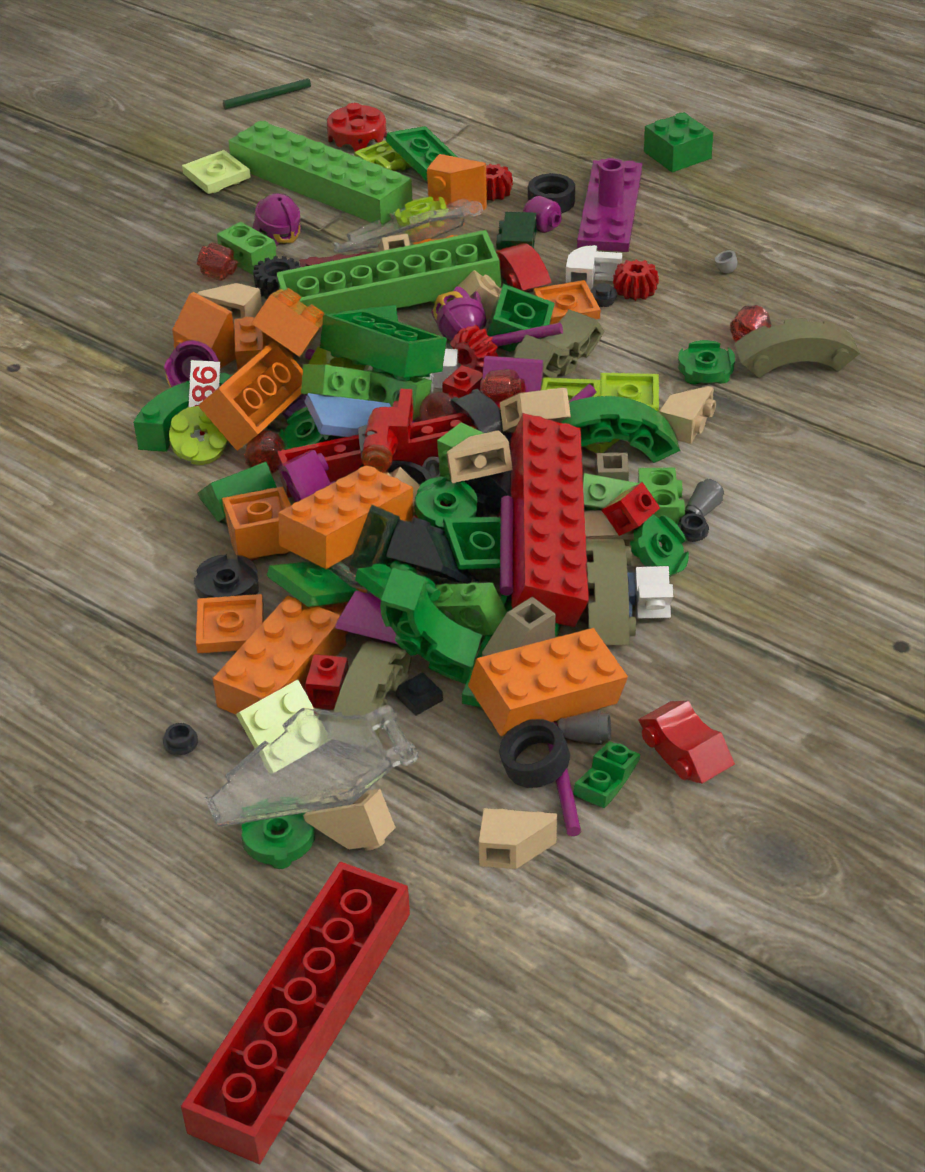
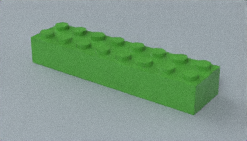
[228,121,413,226]
[277,230,501,314]

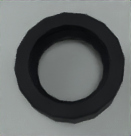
[528,173,575,214]
[499,719,571,788]

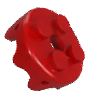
[327,102,387,151]

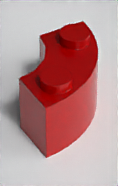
[496,243,552,293]
[638,700,735,784]

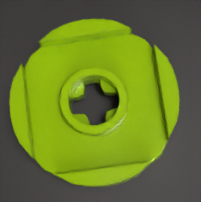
[395,197,447,232]
[169,406,228,465]

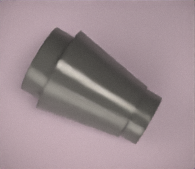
[685,479,724,517]
[559,710,611,745]

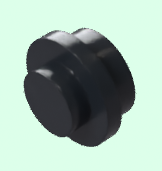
[590,283,617,307]
[678,513,709,542]
[163,723,198,755]

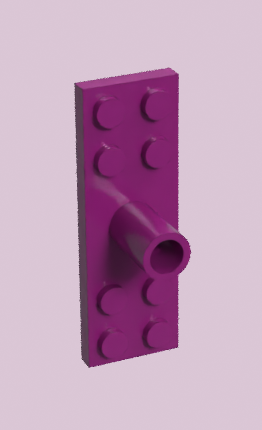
[577,158,643,252]

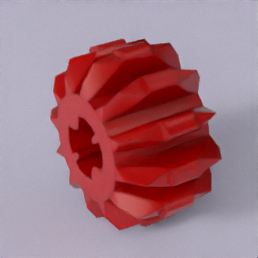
[486,163,513,202]
[613,259,659,301]
[450,325,498,372]

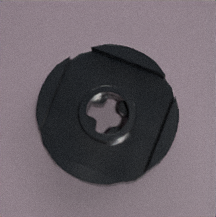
[194,554,259,598]

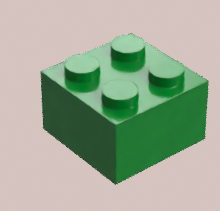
[644,112,714,173]

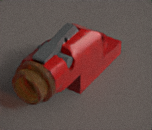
[358,389,414,473]

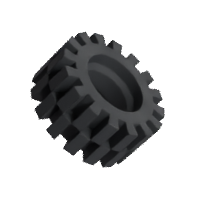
[253,256,301,299]

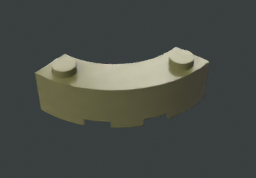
[514,309,605,378]
[734,318,860,378]
[586,539,636,645]
[325,639,412,748]

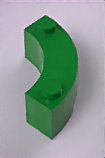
[133,373,232,452]
[561,396,681,463]
[380,567,482,684]

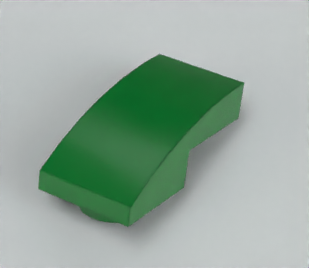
[573,741,641,808]

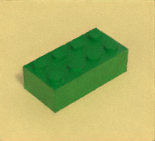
[320,310,447,381]

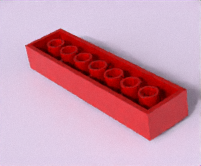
[511,413,589,627]
[181,861,410,1165]

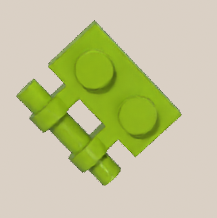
[354,141,411,171]

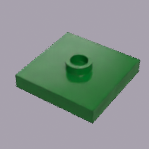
[266,561,359,607]

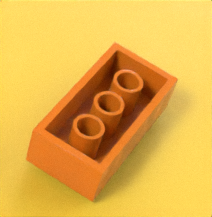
[251,288,325,357]
[198,340,303,451]
[278,465,413,569]
[212,595,346,715]
[468,628,628,737]

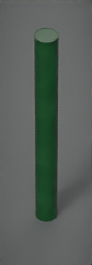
[223,78,311,110]

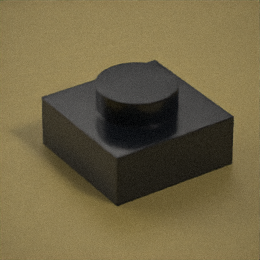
[396,672,443,716]

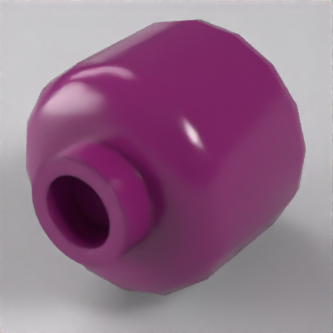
[523,196,562,233]

